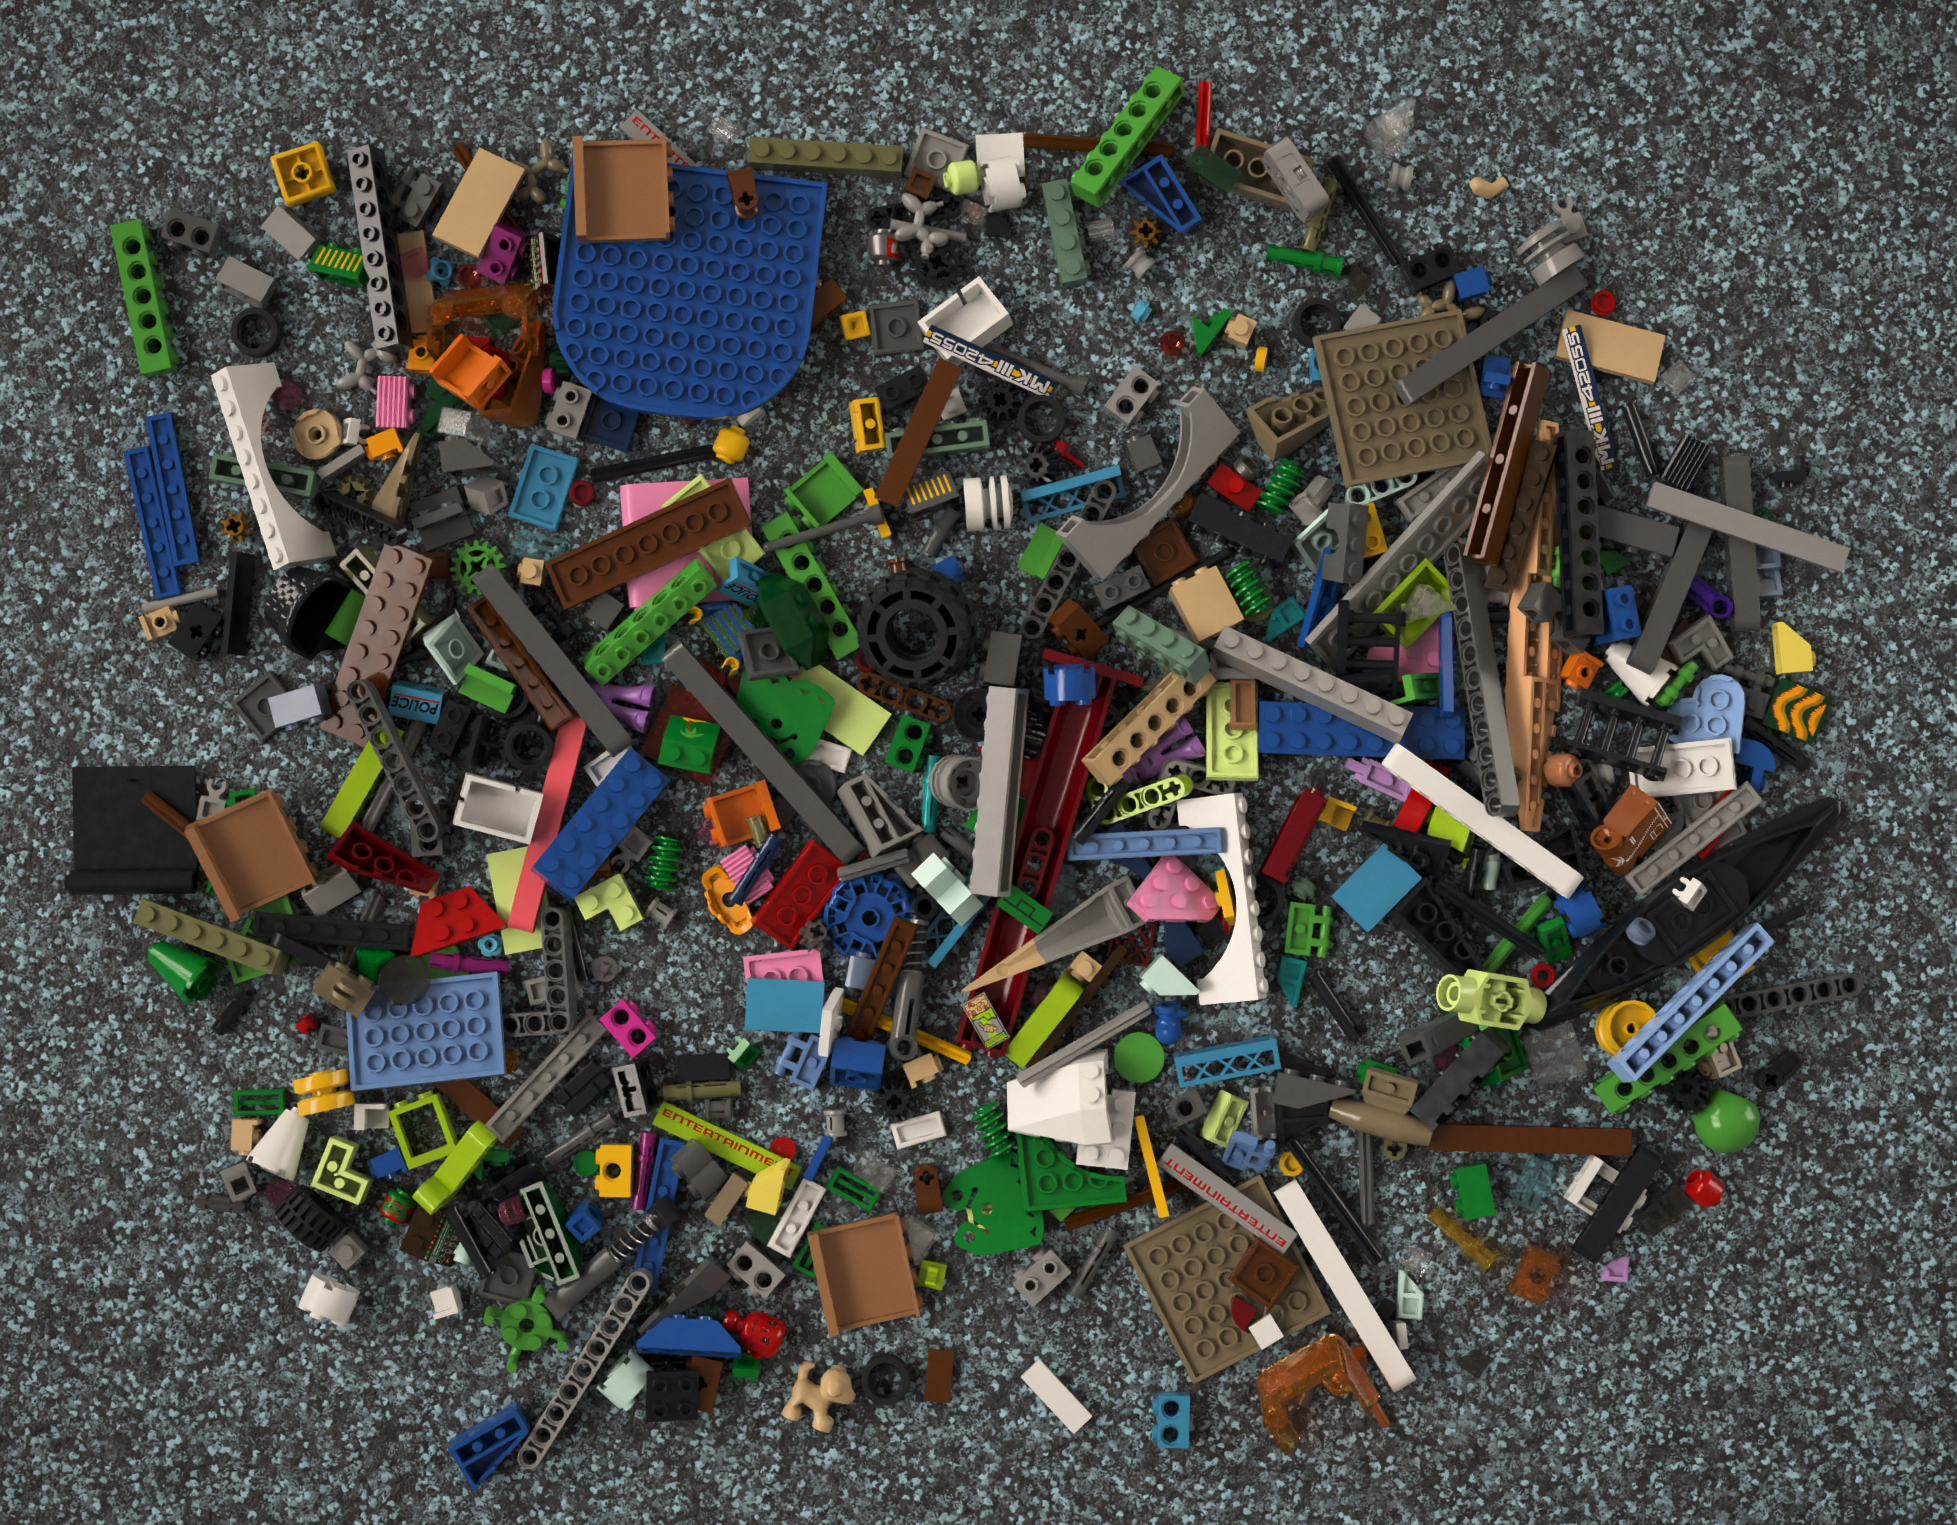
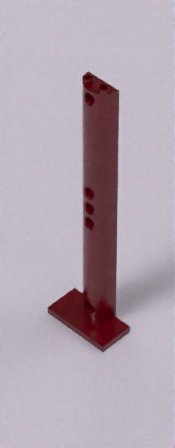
[955,648,1144,1058]

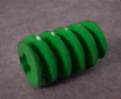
[1256,458,1306,515]
[1226,558,1275,616]
[644,835,685,892]
[970,1101,1016,1159]

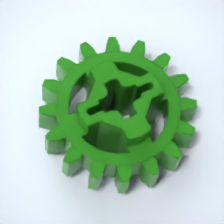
[450,540,507,596]

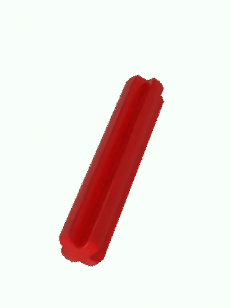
[1195,81,1212,157]

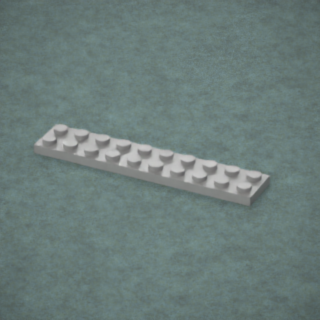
[1305,450,1489,671]

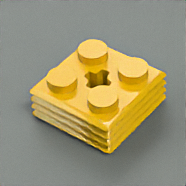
[270,141,337,207]

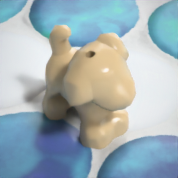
[782,1361,856,1433]

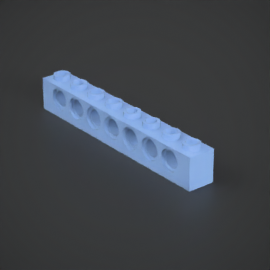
[1606,922,1775,1083]

